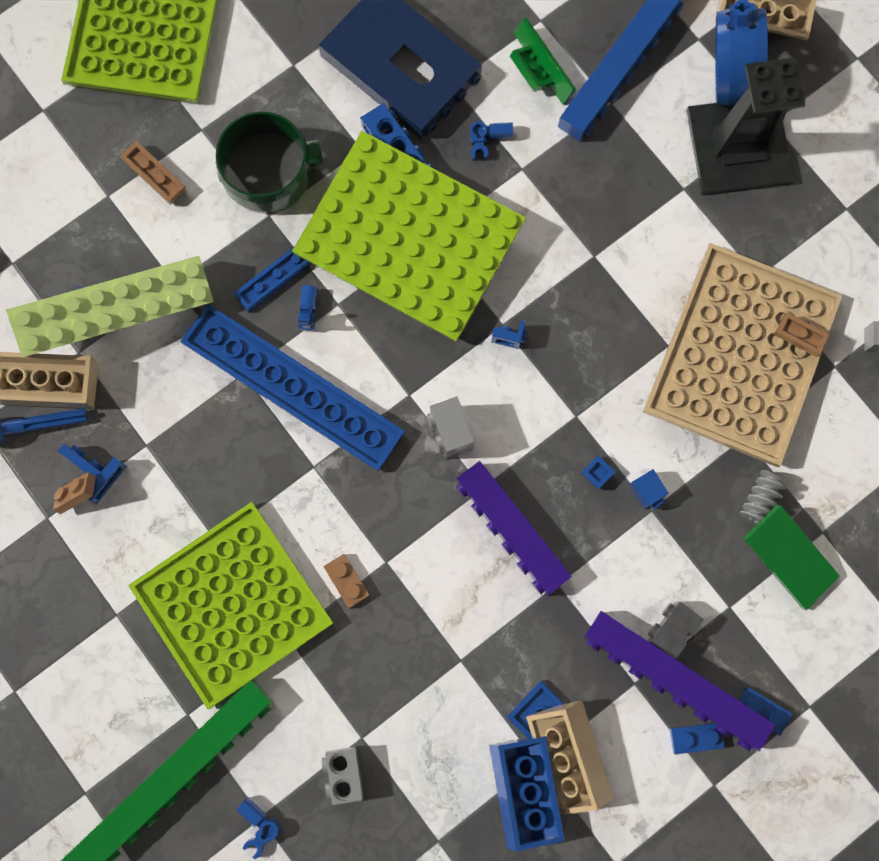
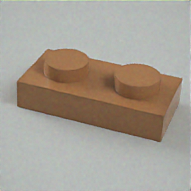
[773,312,830,357]
[53,472,96,514]
[323,554,370,609]

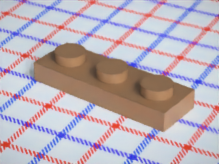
[120,141,187,205]

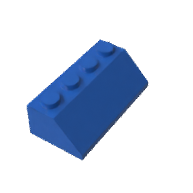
[489,736,565,852]

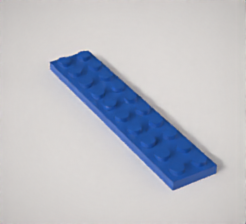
[180,304,405,472]

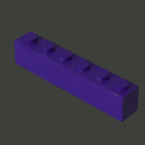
[456,461,572,596]

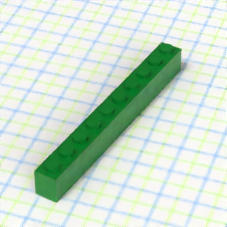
[61,680,274,861]

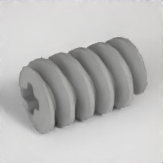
[739,470,787,524]

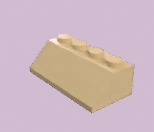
[717,0,817,41]
[526,700,614,815]

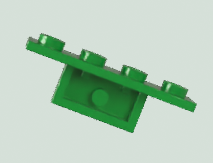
[509,17,576,105]

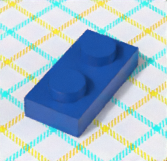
[739,687,792,736]
[669,723,725,755]

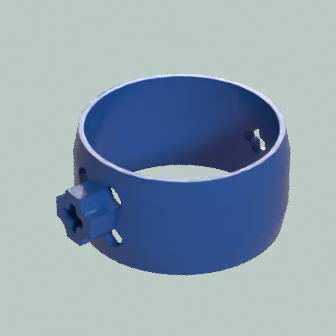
[715,0,768,106]

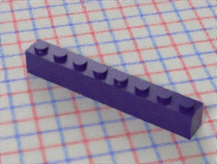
[584,611,775,752]

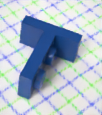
[58,444,127,504]

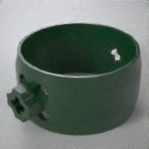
[215,111,324,214]

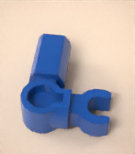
[470,121,513,161]
[298,285,318,331]
[236,797,281,859]

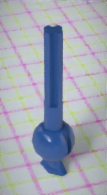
[0,408,88,443]

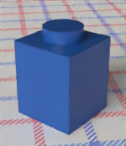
[629,469,669,509]

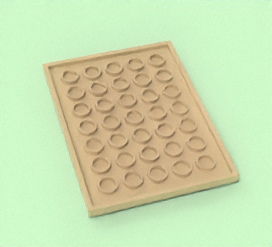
[642,243,843,467]

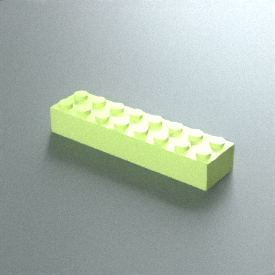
[6,256,214,357]

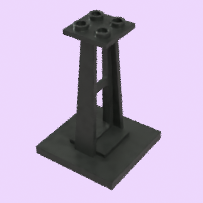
[686,58,806,195]

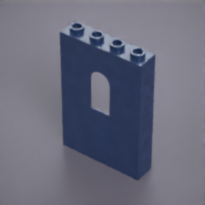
[318,0,482,139]

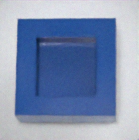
[580,455,615,490]

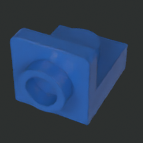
[491,320,528,349]

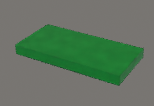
[743,505,840,610]

